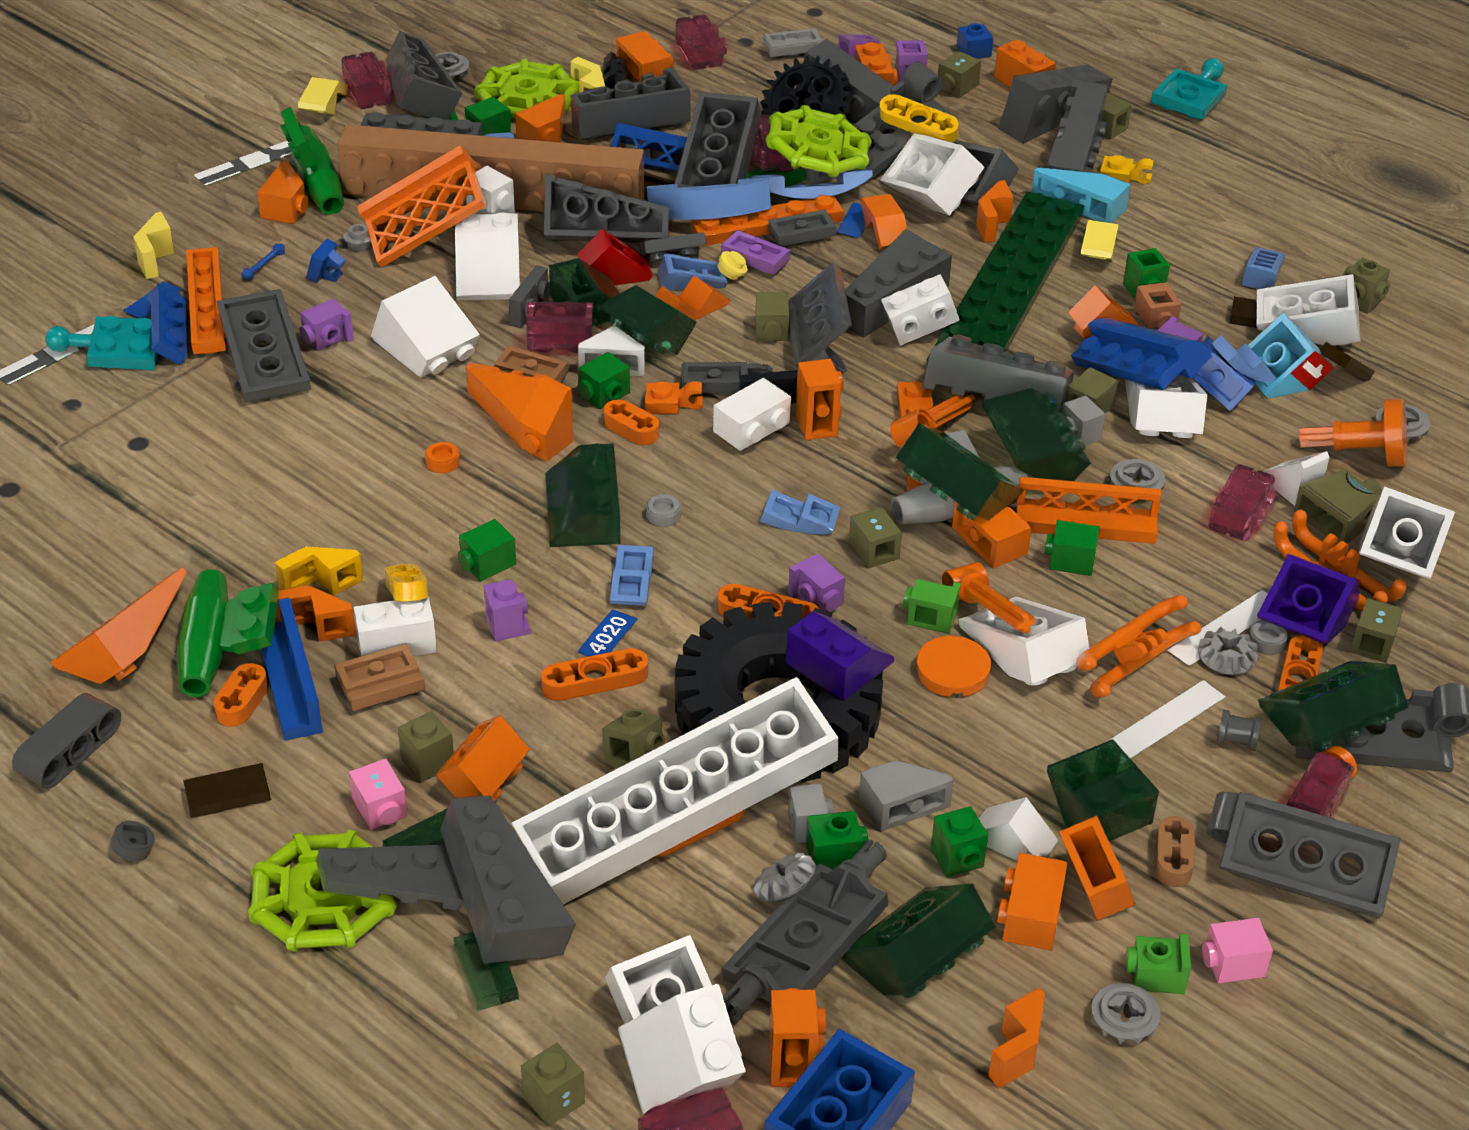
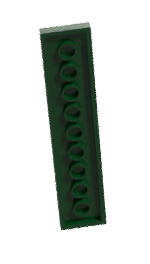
[926,191,1084,368]

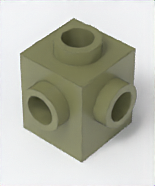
[1342,257,1390,314]
[602,709,665,767]

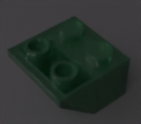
[549,258,633,331]
[600,285,697,355]
[1047,739,1159,842]

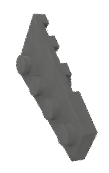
[316,845,465,910]

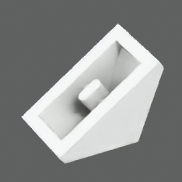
[578,325,645,377]
[1260,451,1330,506]
[979,797,1058,861]

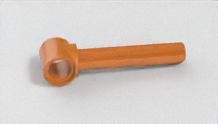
[890,393,975,448]
[942,562,1035,634]

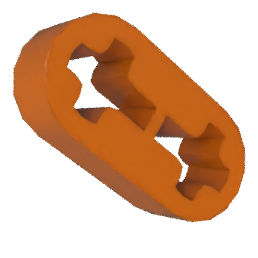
[604,399,659,445]
[213,663,268,727]

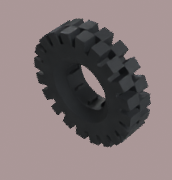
[675,602,884,782]

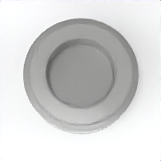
[646,494,681,527]
[1249,620,1288,655]

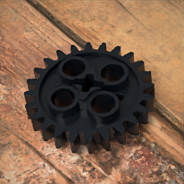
[760,55,854,131]

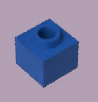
[956,23,994,59]

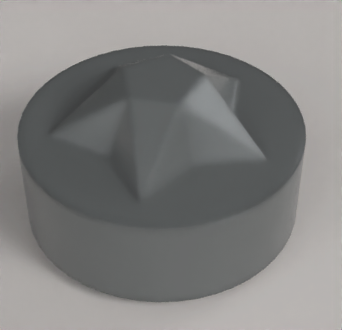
[110,821,155,861]

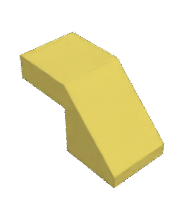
[570,57,605,93]
[298,77,348,115]
[133,212,174,279]
[1081,220,1119,261]

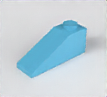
[1032,167,1131,223]

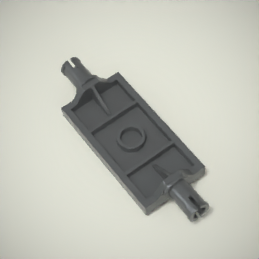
[722,839,889,1020]

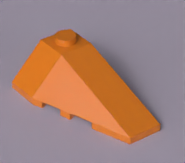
[466,363,573,462]
[51,567,187,684]

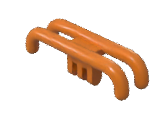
[1273,510,1407,612]
[1076,595,1201,698]

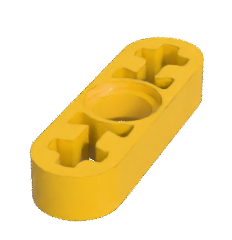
[880,94,959,142]
[385,564,428,601]

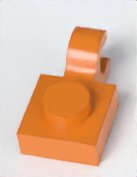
[645,381,703,414]

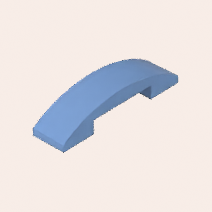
[749,168,873,199]
[647,177,771,220]

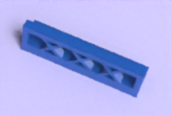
[611,123,687,173]
[260,598,323,741]

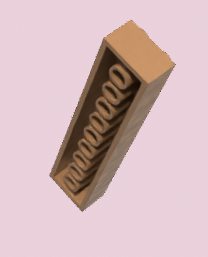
[337,124,644,213]

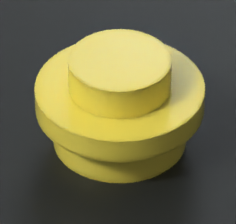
[717,251,748,280]

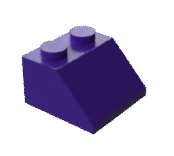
[1257,554,1359,645]
[786,611,894,701]

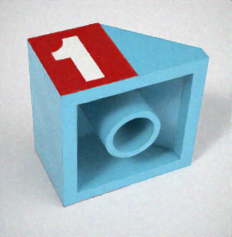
[1248,313,1335,398]

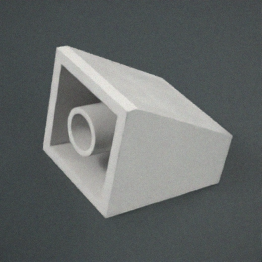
[371,276,480,378]
[1359,487,1455,580]
[618,984,746,1115]

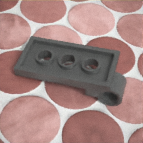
[841,62,953,184]
[788,262,852,374]
[216,289,311,402]
[1292,683,1469,772]
[1207,792,1401,919]

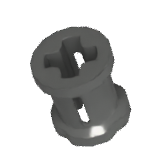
[1216,709,1262,751]

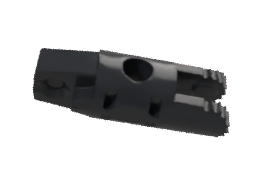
[602,51,629,89]

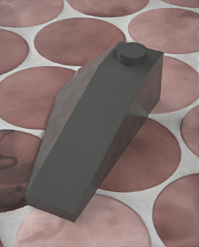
[952,140,1019,204]

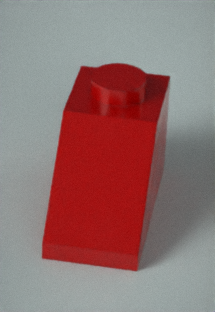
[577,229,653,287]

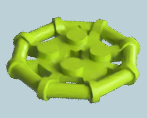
[474,58,579,119]
[765,105,872,177]
[247,829,397,952]

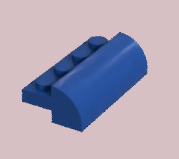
[1071,318,1212,390]

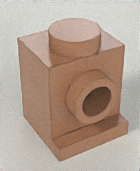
[1133,282,1181,329]

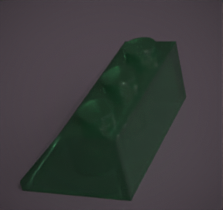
[982,388,1091,481]
[896,422,1024,521]
[545,443,621,547]
[1258,661,1408,752]
[841,883,996,998]

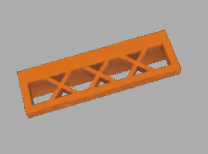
[1016,477,1161,544]

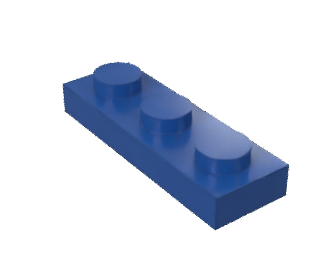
[151,283,187,365]

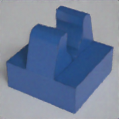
[306,239,346,283]

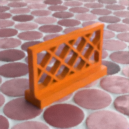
[357,145,487,267]

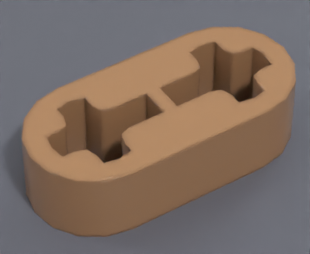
[1155,816,1195,887]

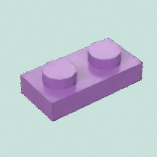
[721,230,790,275]

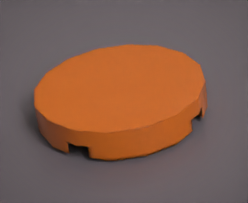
[916,635,991,697]

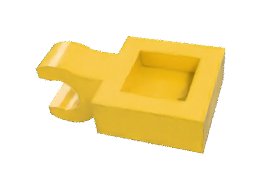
[1100,155,1154,184]

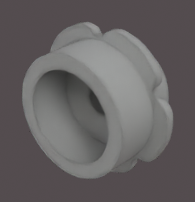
[343,224,372,252]

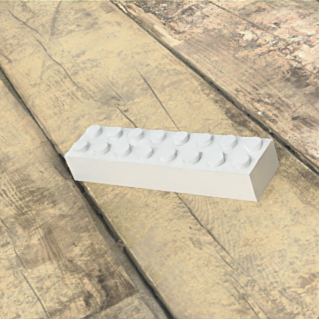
[511,677,838,904]

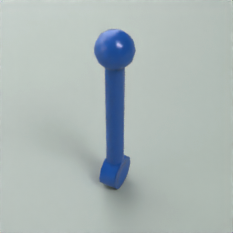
[241,243,285,281]

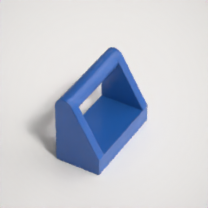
[1192,335,1256,411]

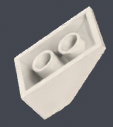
[880,133,984,216]
[455,212,520,301]
[1257,274,1360,346]
[1125,375,1207,438]
[958,596,1089,685]
[605,935,742,1056]

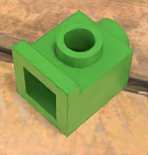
[903,579,961,634]
[1125,934,1191,994]

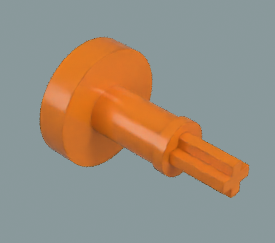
[1299,399,1407,467]

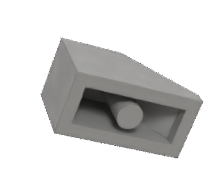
[859,760,954,832]

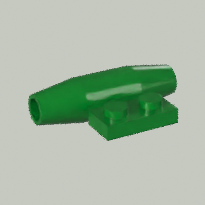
[280,107,344,215]
[177,569,279,697]

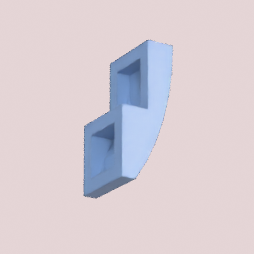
[1211,335,1276,382]
[760,490,840,535]
[610,545,654,606]

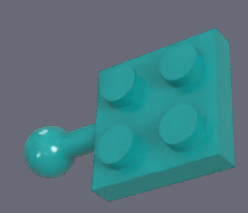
[1151,58,1227,120]
[45,316,158,370]

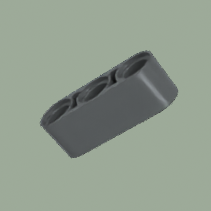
[12,693,122,789]

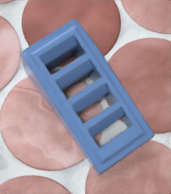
[1242,247,1286,289]
[658,254,727,291]

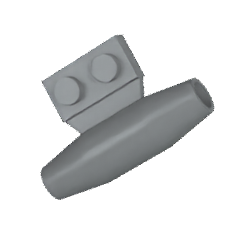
[891,430,1028,525]

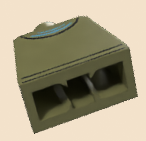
[1294,471,1382,544]

